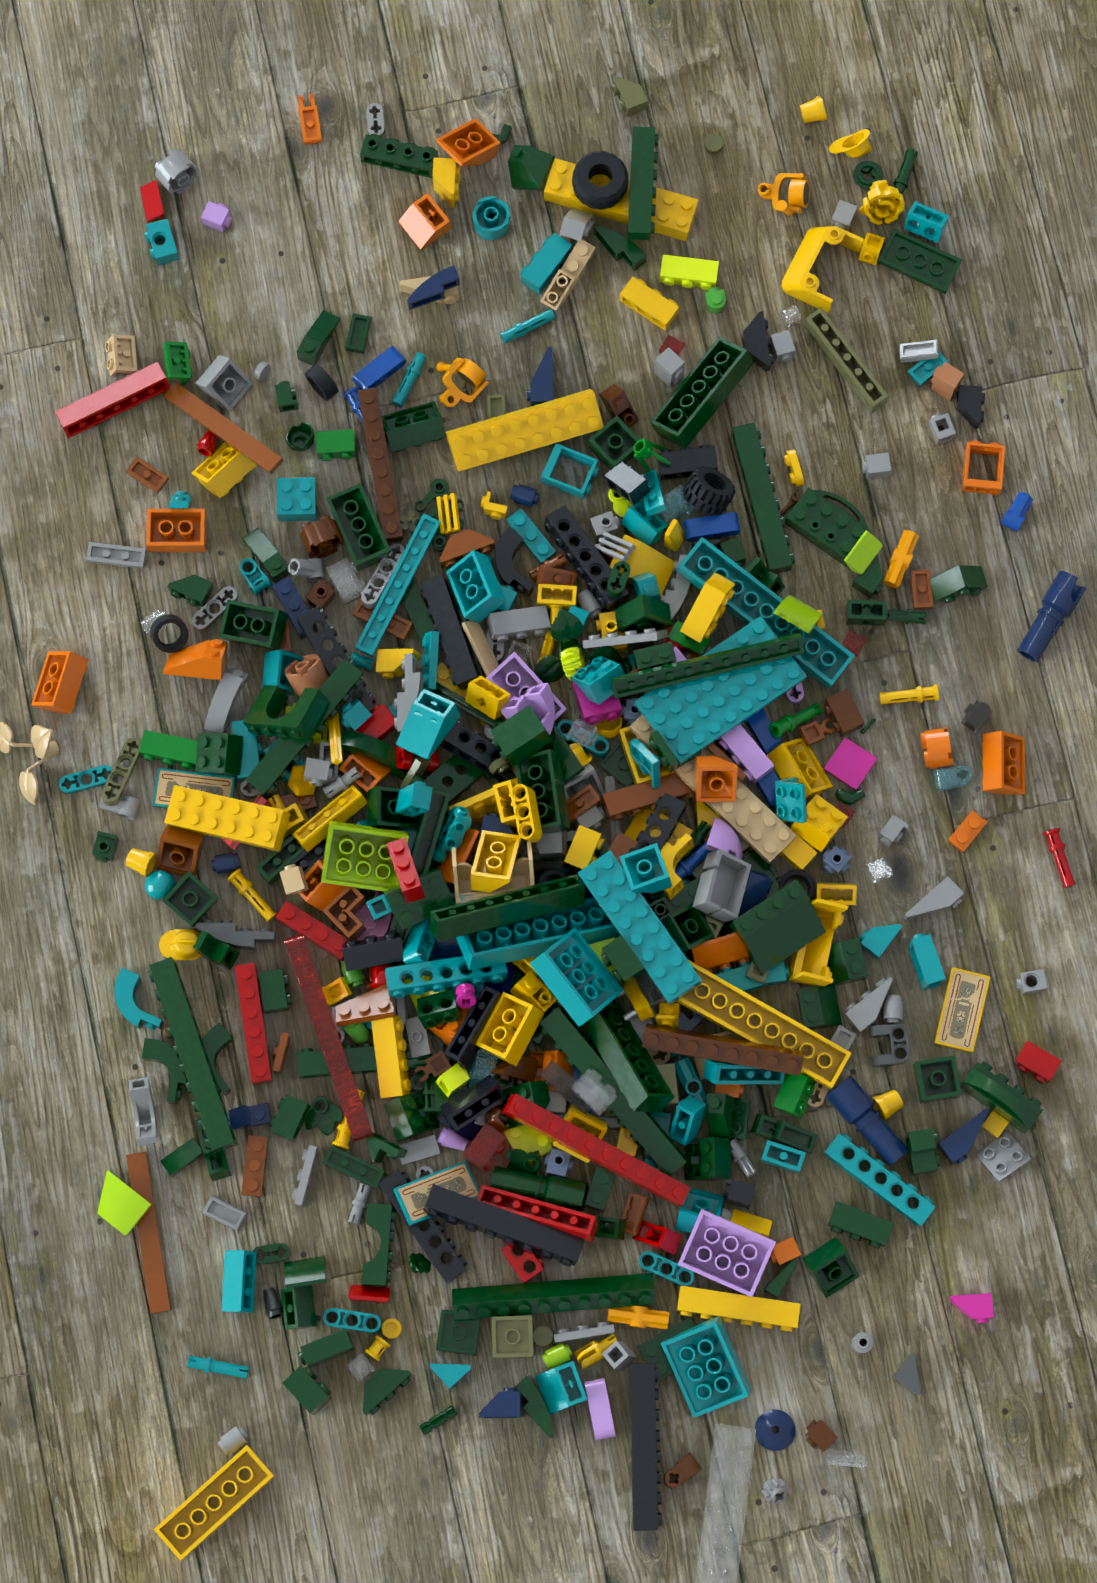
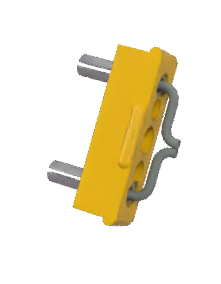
[615,979,655,1022]

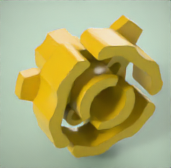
[859,180,905,225]

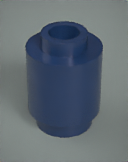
[510,484,540,508]
[211,852,241,875]

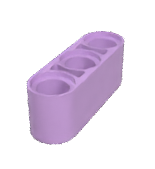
[584,1378,616,1440]

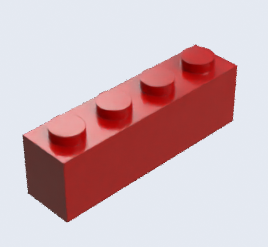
[276,901,348,962]

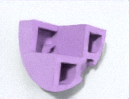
[500,683,555,735]
[705,817,742,860]

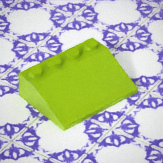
[321,821,409,892]

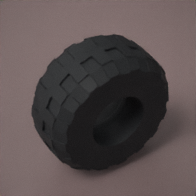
[572,151,629,210]

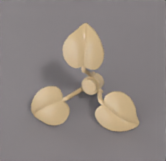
[0,722,59,805]

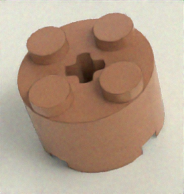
[285,654,330,697]

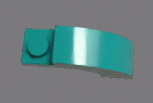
[115,968,164,1030]

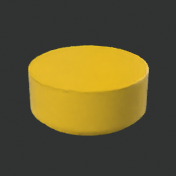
[381,1318,402,1339]

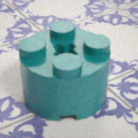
[472,196,510,240]

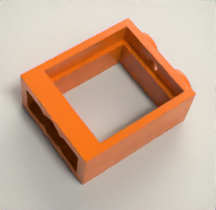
[961,440,1005,495]

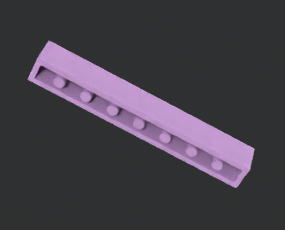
[673,646,774,783]

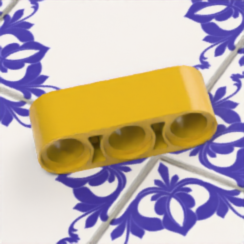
[511,784,542,843]

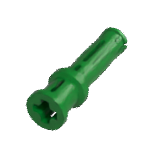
[769,703,822,738]

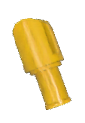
[573,1334,617,1370]

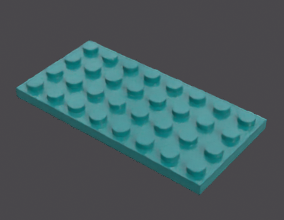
[634,616,807,765]

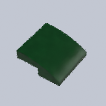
[284,1256,326,1289]

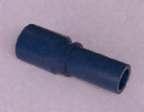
[1017,571,1087,662]
[825,1075,909,1166]

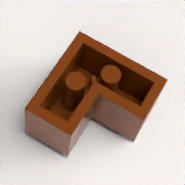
[322,886,367,940]

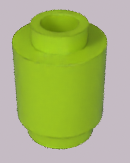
[541,1342,573,1370]

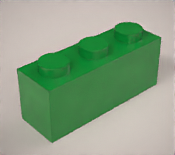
[139,730,198,769]

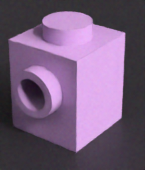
[201,201,232,232]

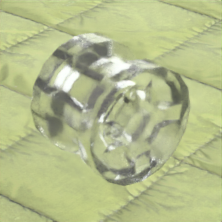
[780,304,802,327]

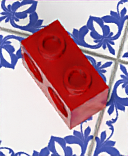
[501,1244,545,1283]

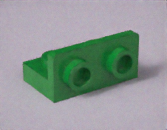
[163,341,192,384]

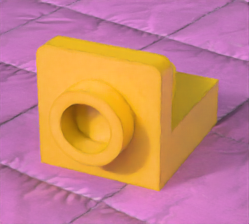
[858,232,885,265]
[656,1003,680,1028]

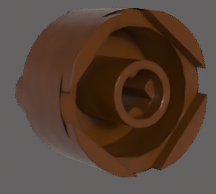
[300,515,344,558]

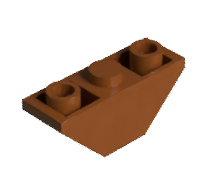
[439,529,495,568]

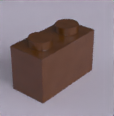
[824,689,864,737]

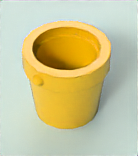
[800,96,827,123]
[126,848,157,877]
[872,1089,904,1121]

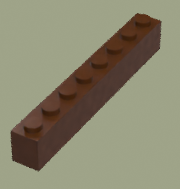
[358,388,403,543]
[642,1023,805,1076]

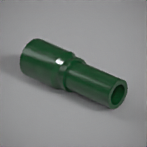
[490,1166,588,1212]

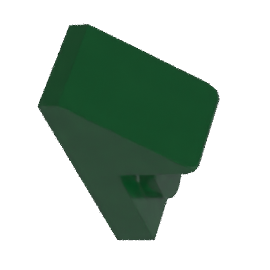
[365,1132,408,1163]

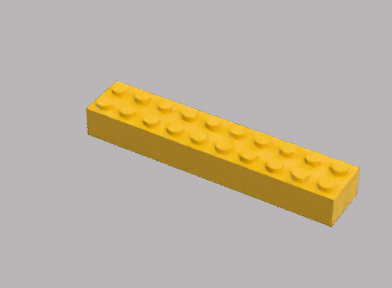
[657,960,852,1089]

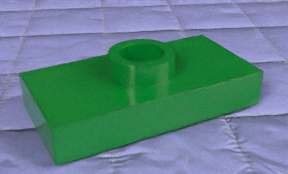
[668,621,711,656]

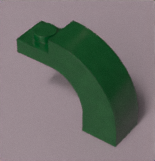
[203,1023,233,1096]
[142,1038,188,1105]

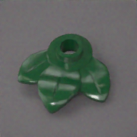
[305,1096,343,1136]
[505,1149,542,1175]

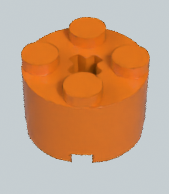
[920,727,953,769]

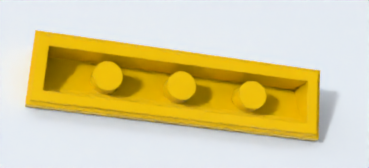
[292,785,367,852]

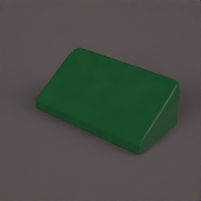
[161,1138,204,1177]

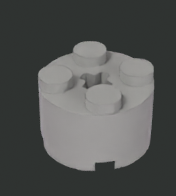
[155,149,199,195]

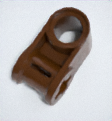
[663,1452,702,1489]

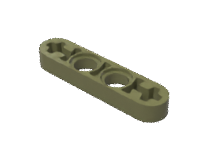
[102,738,141,806]

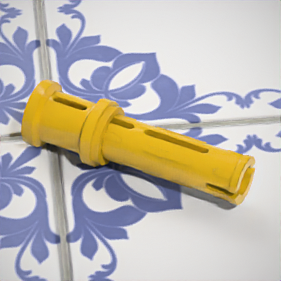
[879,684,939,705]
[227,869,276,922]
[332,1088,365,1150]

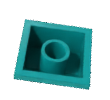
[262,650,304,696]
[619,843,672,893]
[675,1187,724,1233]

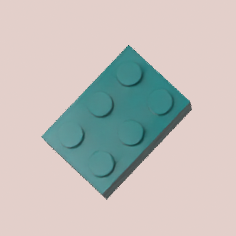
[446,550,506,623]

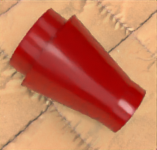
[197,430,218,456]

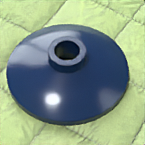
[755,1410,795,1451]

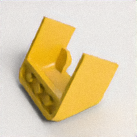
[781,226,864,313]
[788,898,848,986]

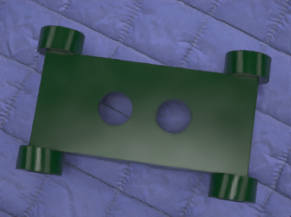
[409,738,492,818]

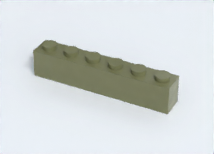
[804,308,888,414]

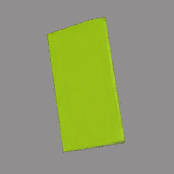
[844,530,883,575]

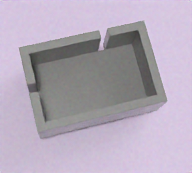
[692,849,751,923]

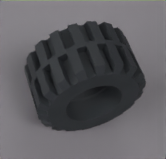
[683,466,736,516]

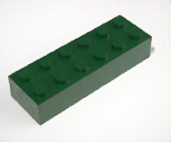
[650,337,754,449]
[583,1004,675,1113]

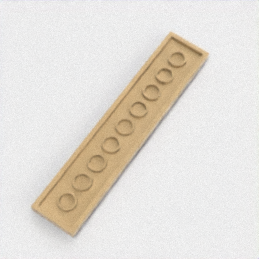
[629,715,797,864]

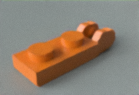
[298,94,322,145]

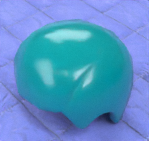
[144,870,177,900]

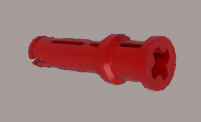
[1043,828,1076,888]

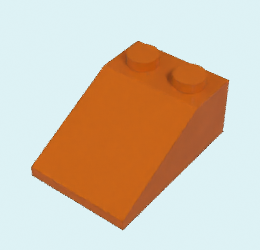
[436,118,501,166]
[163,639,228,680]

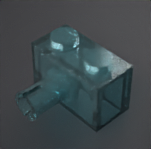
[656,484,694,527]
[467,1049,498,1083]

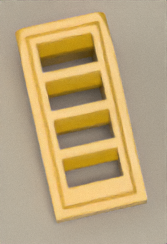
[663,519,685,552]

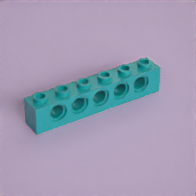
[385,956,507,998]
[823,1133,935,1228]

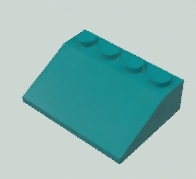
[530,927,624,1027]
[661,1316,752,1418]

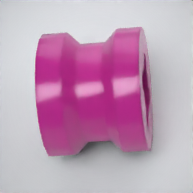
[455,983,476,1008]

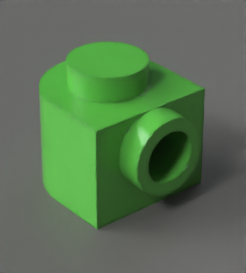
[705,287,726,314]

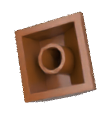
[156,825,204,876]

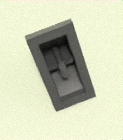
[892,1353,921,1396]

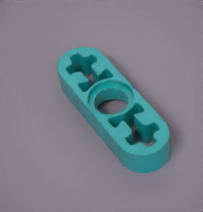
[59,765,115,794]

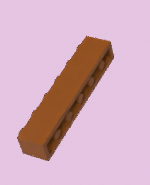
[601,773,696,821]

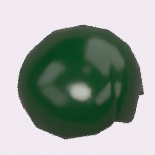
[286,422,315,452]

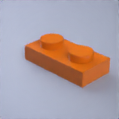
[948,810,987,853]

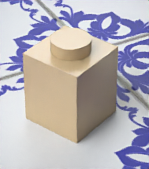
[279,864,309,896]

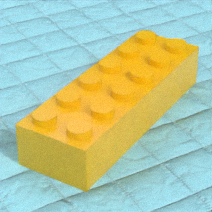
[164,785,290,852]
[153,1445,276,1561]

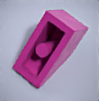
[949,1293,994,1324]

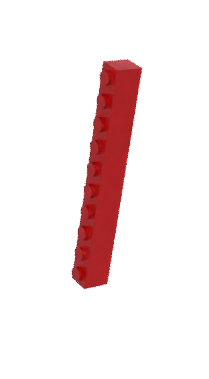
[502,1094,691,1206]

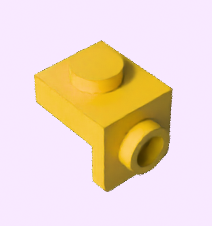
[481,491,508,520]
[317,977,352,1007]

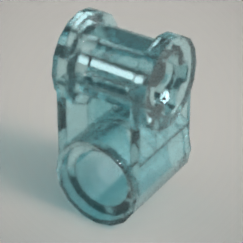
[933,766,972,791]

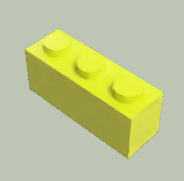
[659,254,719,290]

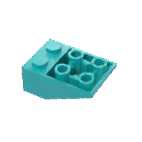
[396,689,460,760]

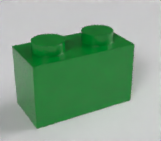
[315,429,356,461]
[773,1074,816,1119]

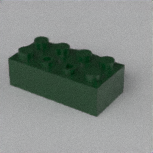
[785,487,871,567]
[960,1061,1043,1134]

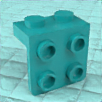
[775,777,807,823]

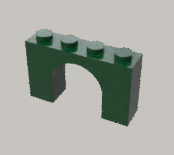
[243,685,330,739]

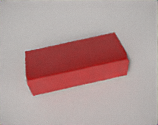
[140,180,165,223]
[348,1285,390,1303]

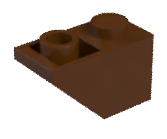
[599,384,639,428]
[491,1055,539,1085]

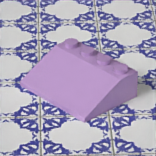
[678,1209,776,1297]

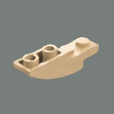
[540,239,596,311]

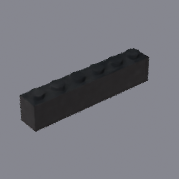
[421,574,481,690]

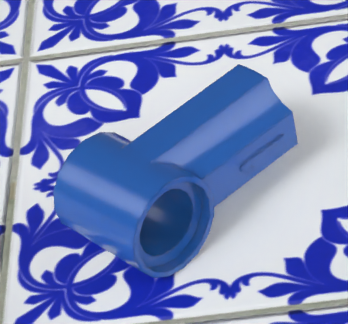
[1000,492,1033,532]

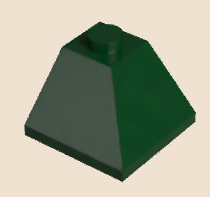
[508,145,555,190]

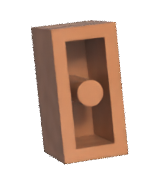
[930,362,964,401]

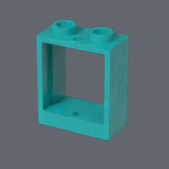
[541,443,600,499]
[907,933,946,991]

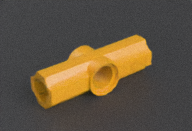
[883,530,919,589]
[607,1306,670,1330]

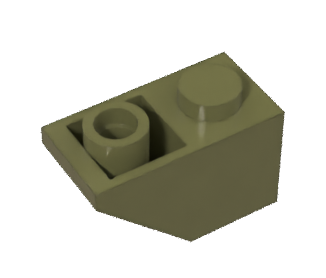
[611,76,648,117]

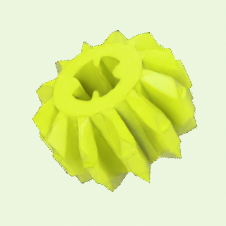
[560,647,586,680]

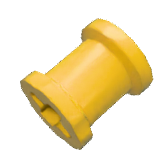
[365,1335,391,1362]

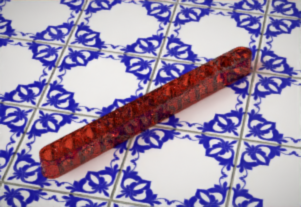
[284,933,373,1142]

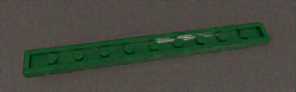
[610,633,804,699]

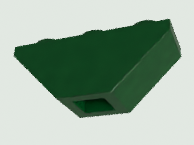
[363,1369,412,1416]

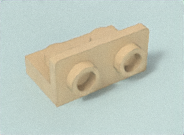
[105,334,138,376]

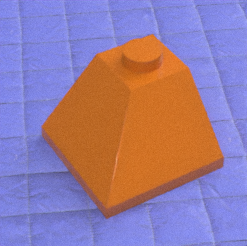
[695,756,738,802]

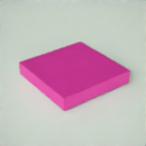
[823,737,878,791]

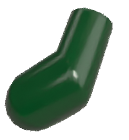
[835,788,865,805]

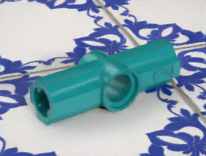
[675,1057,707,1116]

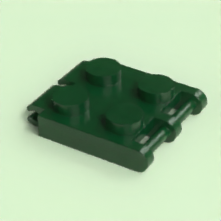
[422,1073,469,1114]

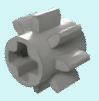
[761,1478,788,1504]

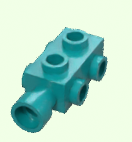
[432,806,472,862]

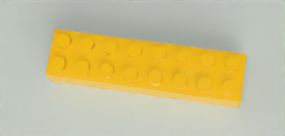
[544,158,698,242]
[445,389,604,472]

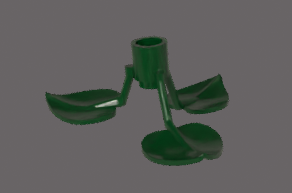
[534,609,622,683]

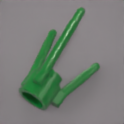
[633,438,671,472]

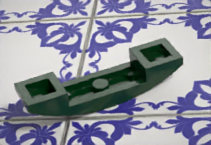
[341,730,410,780]

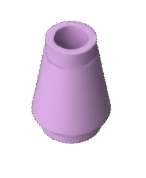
[437,1127,468,1151]

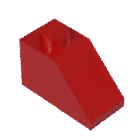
[632,1221,682,1255]

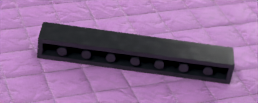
[423,1184,585,1267]
[629,1363,662,1531]

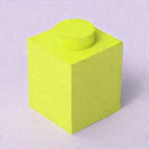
[436,1063,470,1098]

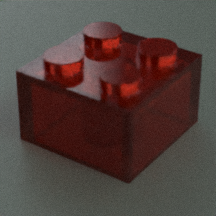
[462,1123,507,1174]

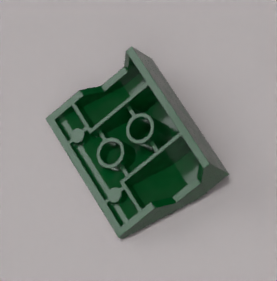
[728,879,826,975]

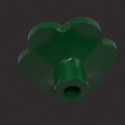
[409,1253,431,1273]

